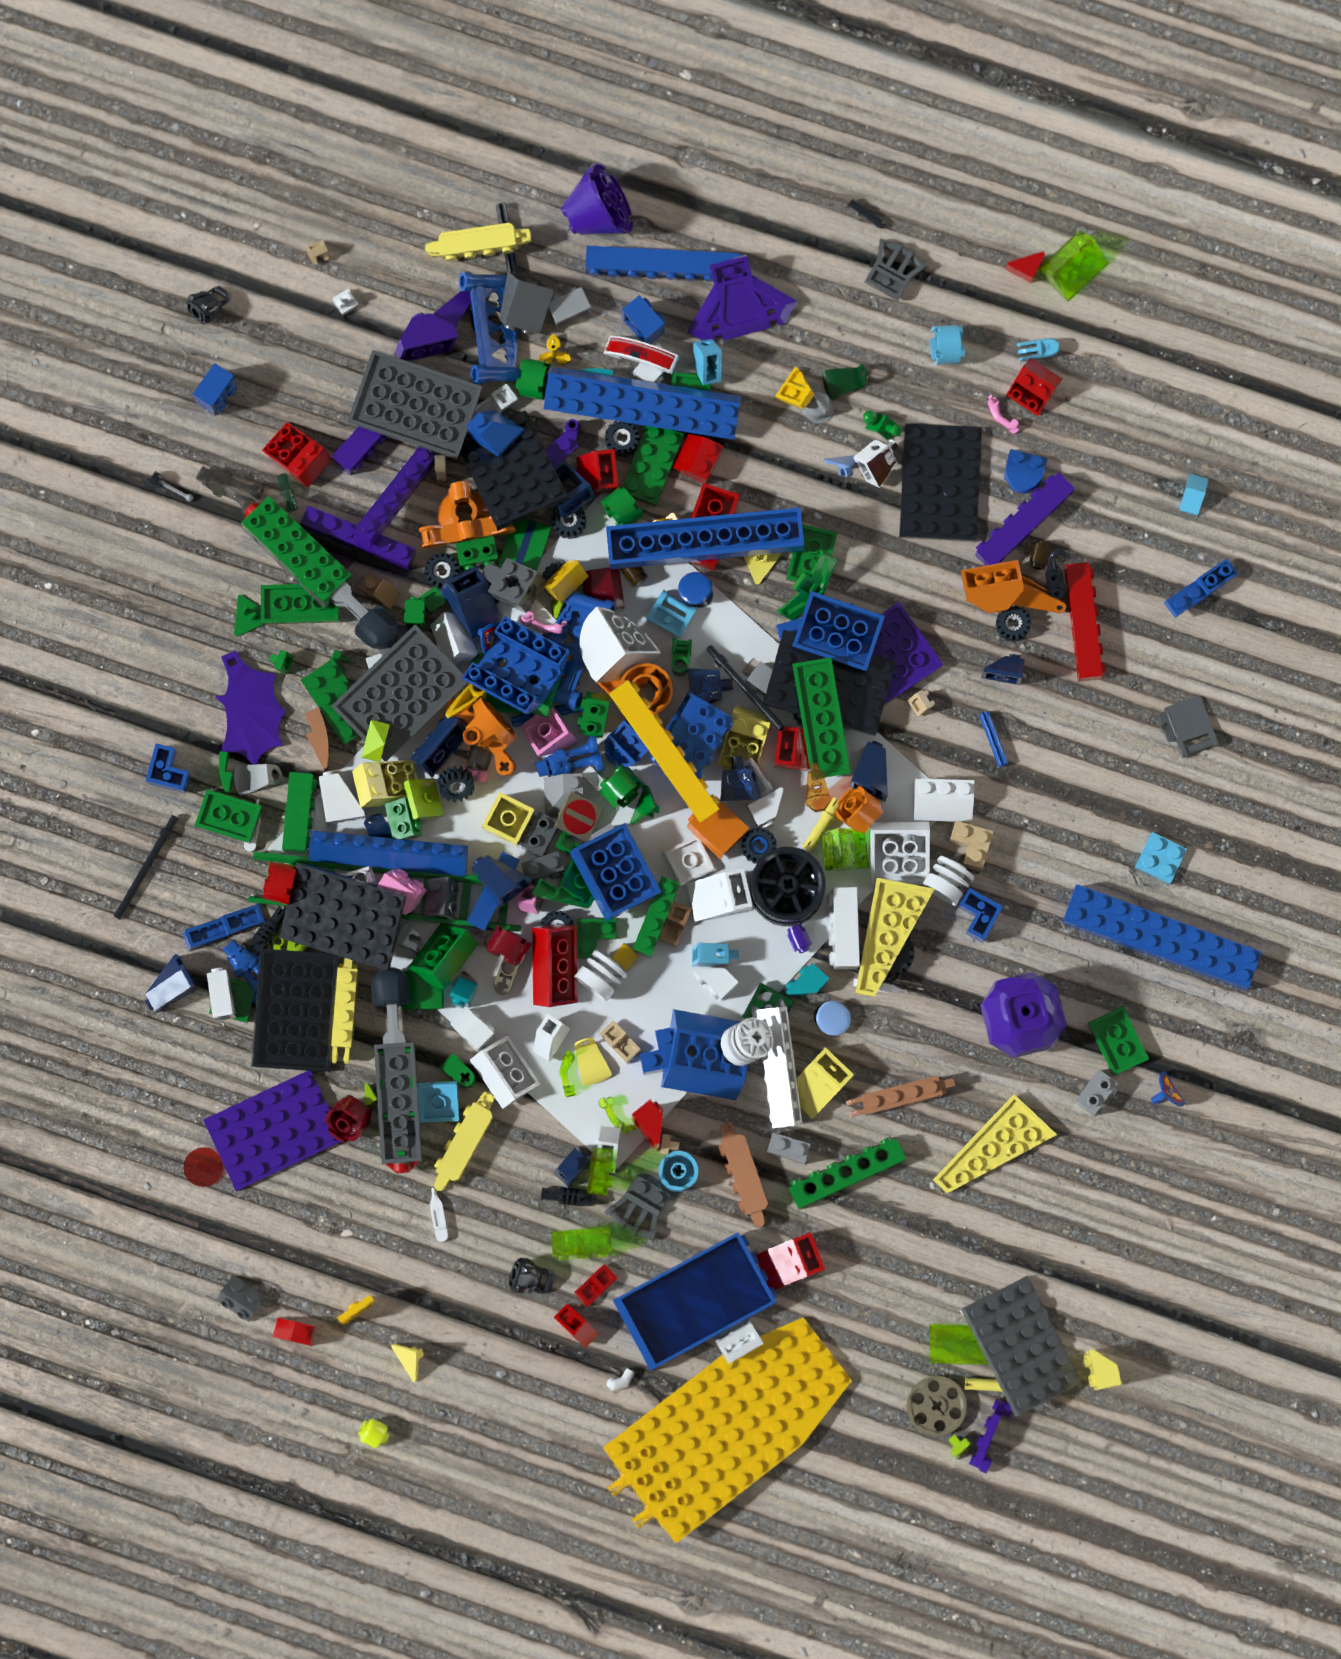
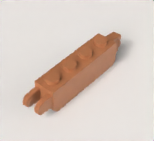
[846,1076,956,1117]
[719,1122,768,1228]

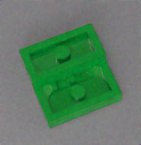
[402,970,444,1011]

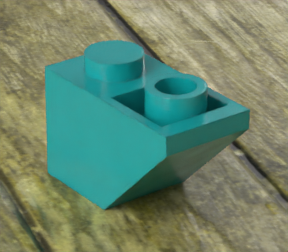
[786,963,830,997]
[449,976,479,1009]

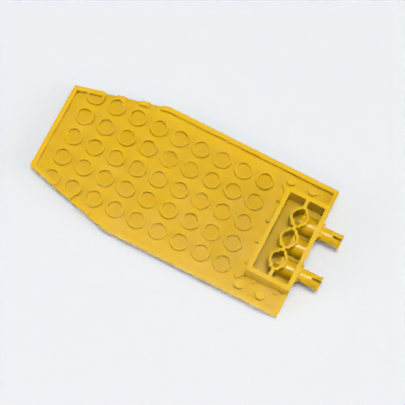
[603,1317,852,1544]

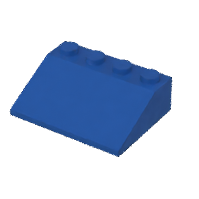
[792,591,885,671]
[570,823,661,922]

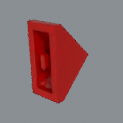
[1006,251,1045,283]

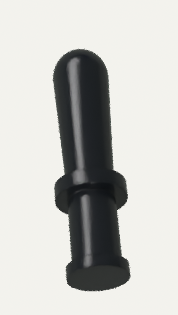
[847,198,885,229]

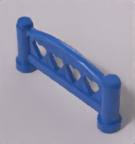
[459,272,522,384]
[532,591,616,711]

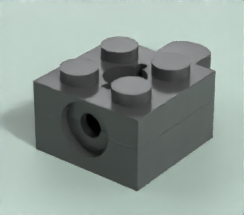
[482,558,546,613]

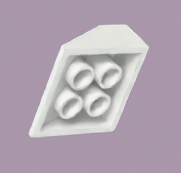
[870,822,930,885]

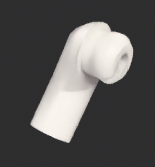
[607,1368,635,1391]

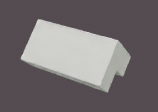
[430,612,477,666]

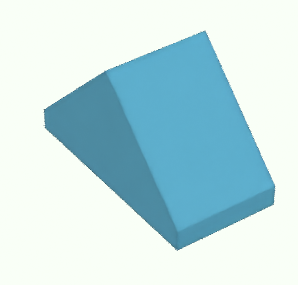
[1179,474,1208,516]

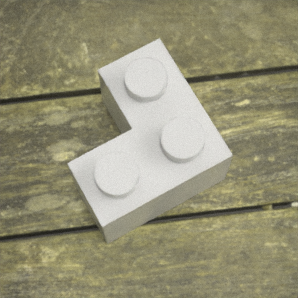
[450,1008,495,1053]

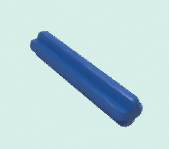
[979,711,1008,767]

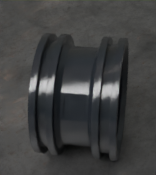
[750,846,826,927]

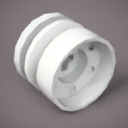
[922,856,974,906]
[574,950,627,1002]
[721,1017,773,1066]

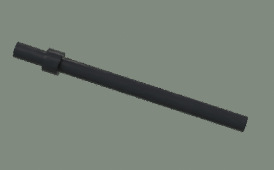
[706,645,785,731]
[114,815,179,920]

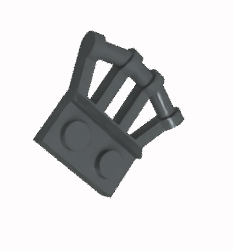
[865,239,928,301]
[604,1175,670,1241]

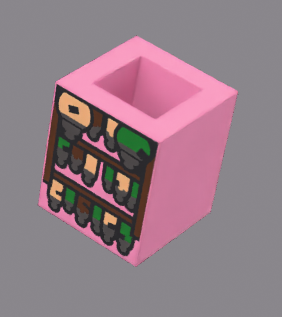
[516,885,545,915]

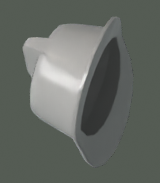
[797,382,835,424]

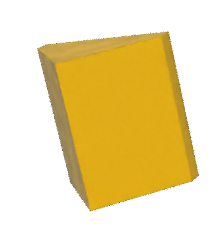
[543,559,589,603]

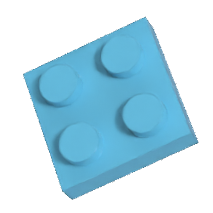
[1134,832,1187,885]
[417,1081,460,1123]

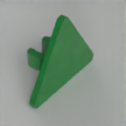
[234,595,262,637]
[630,785,660,825]

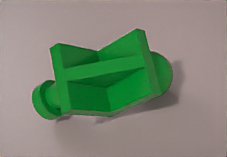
[863,410,902,441]

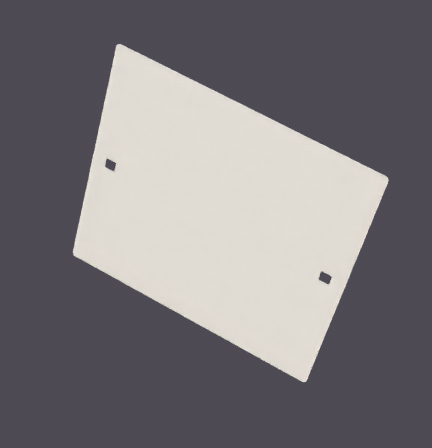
[268,493,936,1169]

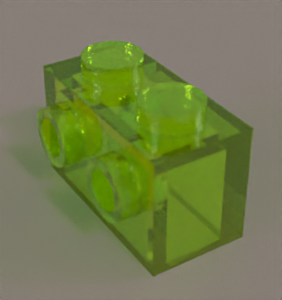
[587,1147,615,1196]

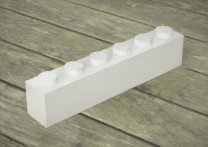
[757,1006,803,1128]

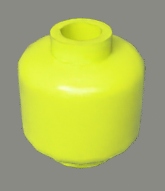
[358,1419,389,1448]

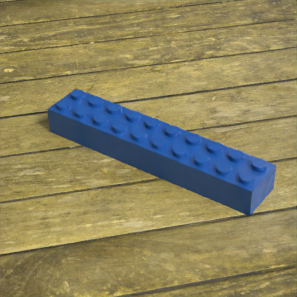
[543,366,741,440]
[606,507,804,569]
[1061,884,1262,991]

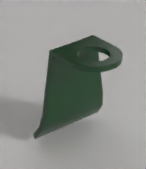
[822,364,868,400]

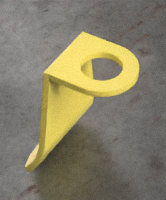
[575,1037,612,1085]

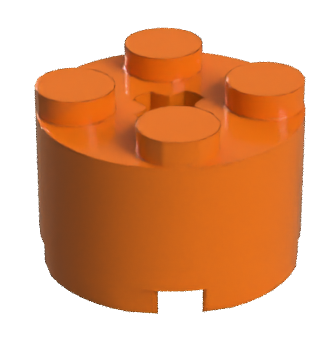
[836,786,883,833]

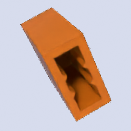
[687,796,750,860]

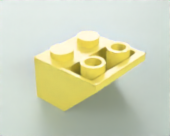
[1083,1349,1122,1390]

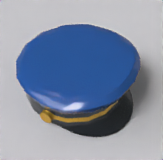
[678,572,713,608]

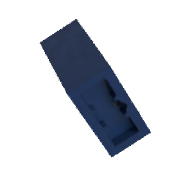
[552,460,595,519]

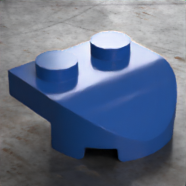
[1004,449,1048,493]
[604,719,649,767]

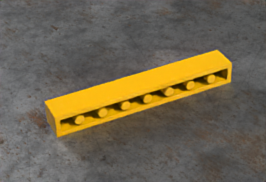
[609,680,720,823]

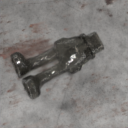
[196,466,265,515]

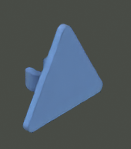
[824,455,856,477]

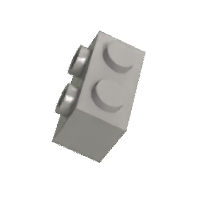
[1074,1070,1118,1116]

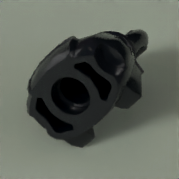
[186,286,231,324]
[508,1258,556,1294]

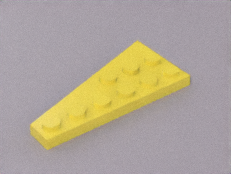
[855,878,935,997]
[933,1094,1057,1193]

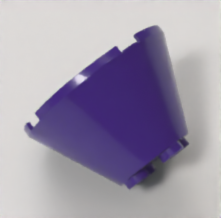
[561,162,634,235]

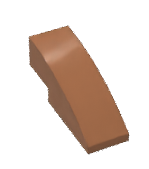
[304,707,330,772]

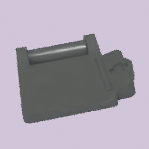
[1158,696,1219,758]

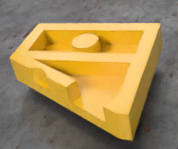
[775,366,815,410]

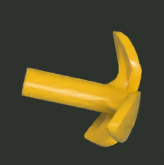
[538,334,571,364]

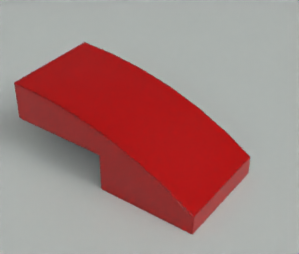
[574,1264,617,1307]

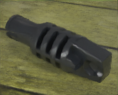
[247,906,286,957]
[541,1187,596,1207]

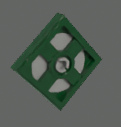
[742,982,795,1019]

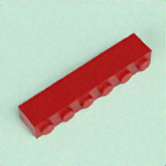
[1064,562,1105,682]

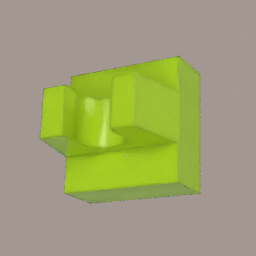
[949,1435,972,1460]

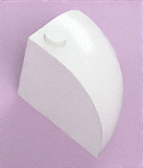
[580,607,660,682]

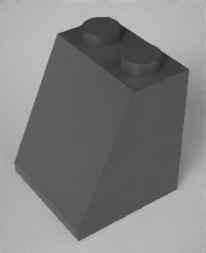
[499,272,554,335]

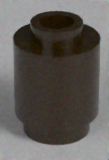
[1029,541,1052,570]

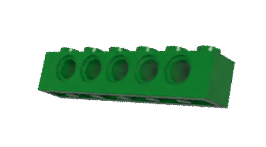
[788,1137,906,1210]

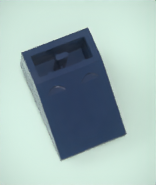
[439,566,502,639]

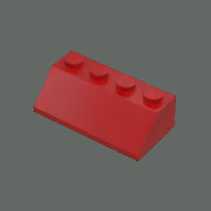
[691,483,740,571]
[532,925,578,1007]
[631,1099,663,1152]

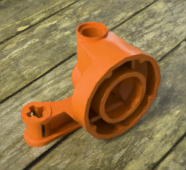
[419,481,516,549]
[593,663,674,731]
[446,697,517,776]

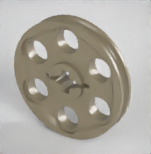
[907,1376,967,1436]

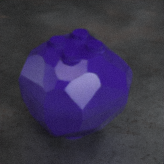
[980,972,1067,1058]

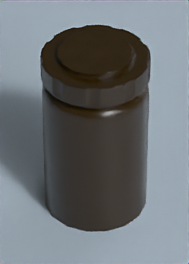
[620,566,648,587]

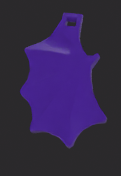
[215,650,285,765]

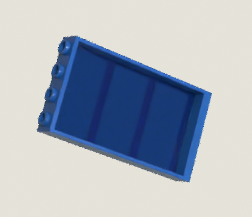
[613,1232,778,1371]

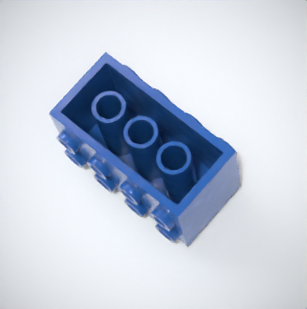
[649,691,733,779]

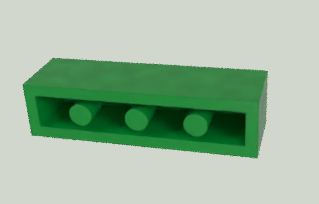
[282,772,318,854]
[633,876,680,958]

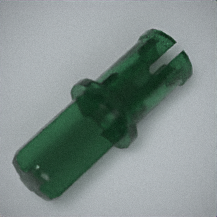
[277,473,299,512]

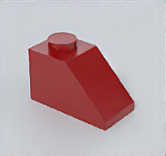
[553,1304,599,1348]
[273,1318,316,1346]

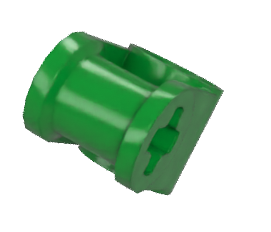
[671,638,692,677]
[439,1053,476,1089]

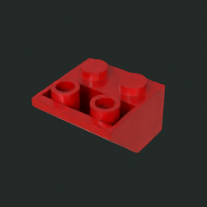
[1006,358,1062,416]
[576,449,618,494]

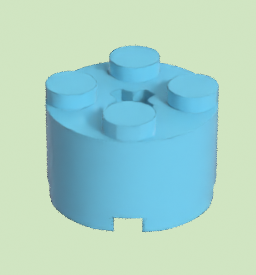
[930,325,965,365]
[659,1151,698,1192]

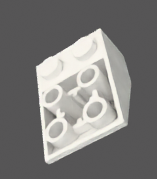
[686,868,753,922]

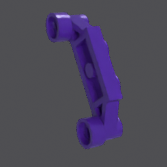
[545,419,580,467]
[969,1398,1013,1474]

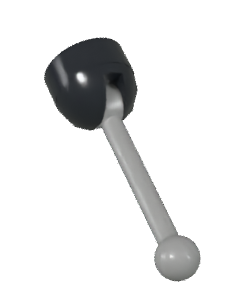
[148,471,193,502]

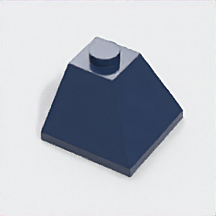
[981,654,1025,685]

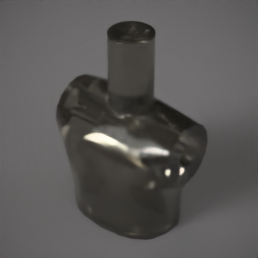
[454,745,492,771]

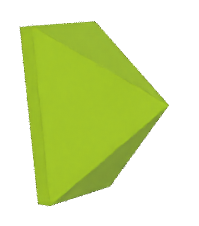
[361,720,390,762]

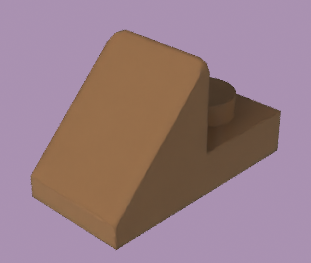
[358,571,401,609]

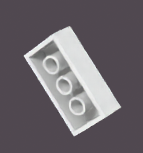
[827,887,860,970]

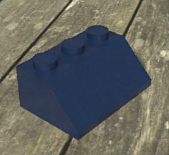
[410,717,466,778]

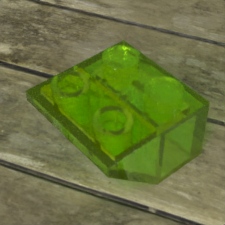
[821,828,869,871]

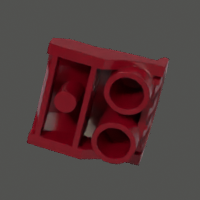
[582,567,625,609]

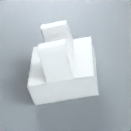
[332,289,359,316]

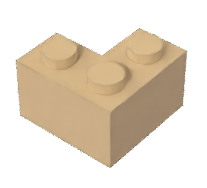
[949,820,993,872]

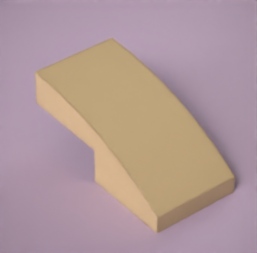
[599,1020,642,1064]

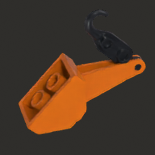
[961,549,1071,613]

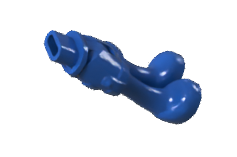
[535,736,605,777]
[223,939,259,1005]

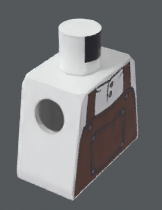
[853,439,898,488]

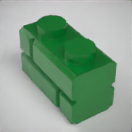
[404,597,426,631]

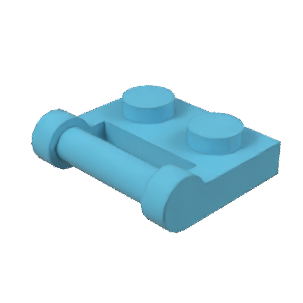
[646,590,697,639]

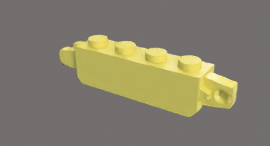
[425,223,532,262]
[331,958,359,1064]
[433,1091,495,1192]

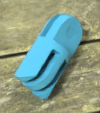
[1017,338,1060,362]

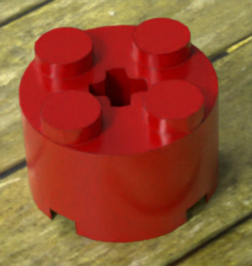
[263,861,296,905]

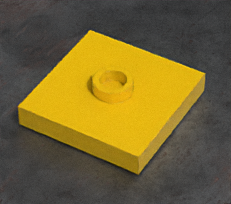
[337,1295,376,1325]

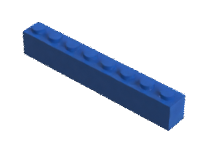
[585,246,740,282]
[309,831,468,876]

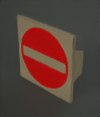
[555,791,604,842]

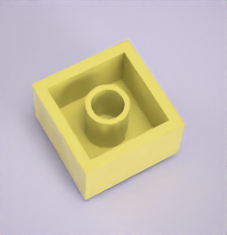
[482,792,535,847]

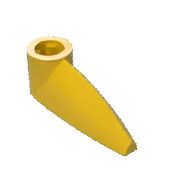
[445,684,487,718]

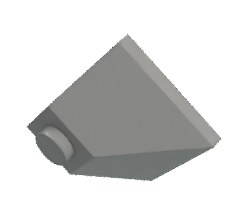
[544,773,584,817]

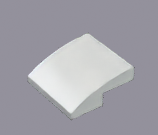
[713,1319,763,1363]

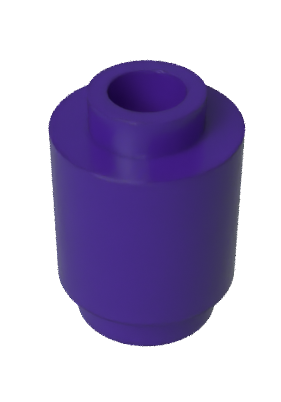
[787,923,812,954]

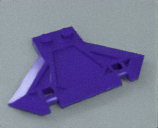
[687,255,798,342]

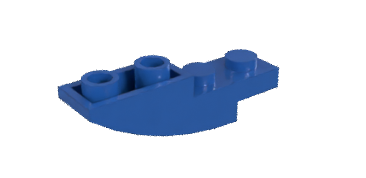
[1164,559,1238,618]

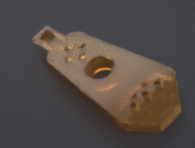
[806,763,831,812]

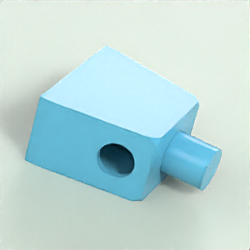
[693,339,722,385]
[692,943,739,967]

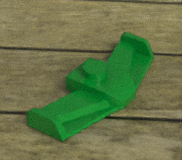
[777,549,838,620]

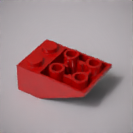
[262,422,333,488]
[774,726,811,772]
[756,1232,825,1290]

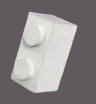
[582,766,605,793]

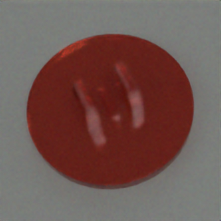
[183,1147,223,1187]

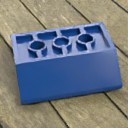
[462,616,570,714]
[661,1009,748,1100]

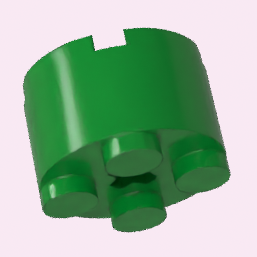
[516,358,552,401]
[600,486,644,525]
[600,765,645,811]

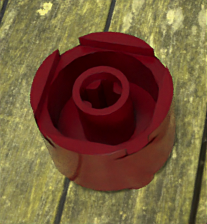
[486,925,532,966]
[325,1095,372,1142]

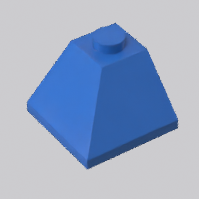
[466,410,524,457]

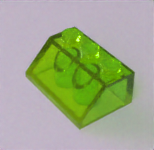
[1039,230,1109,302]
[551,1227,612,1261]
[928,1324,989,1366]

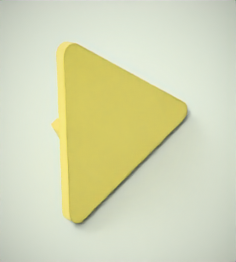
[744,553,782,585]
[391,1344,424,1382]

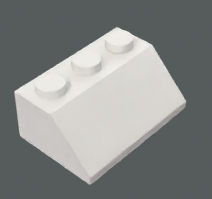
[913,779,974,822]
[470,1035,540,1109]

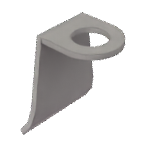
[234,764,282,796]

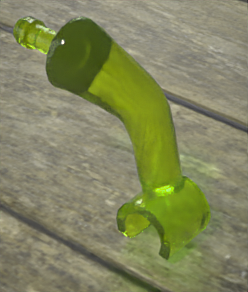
[559,1050,575,1097]
[598,1097,637,1134]

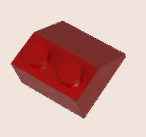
[671,434,723,484]

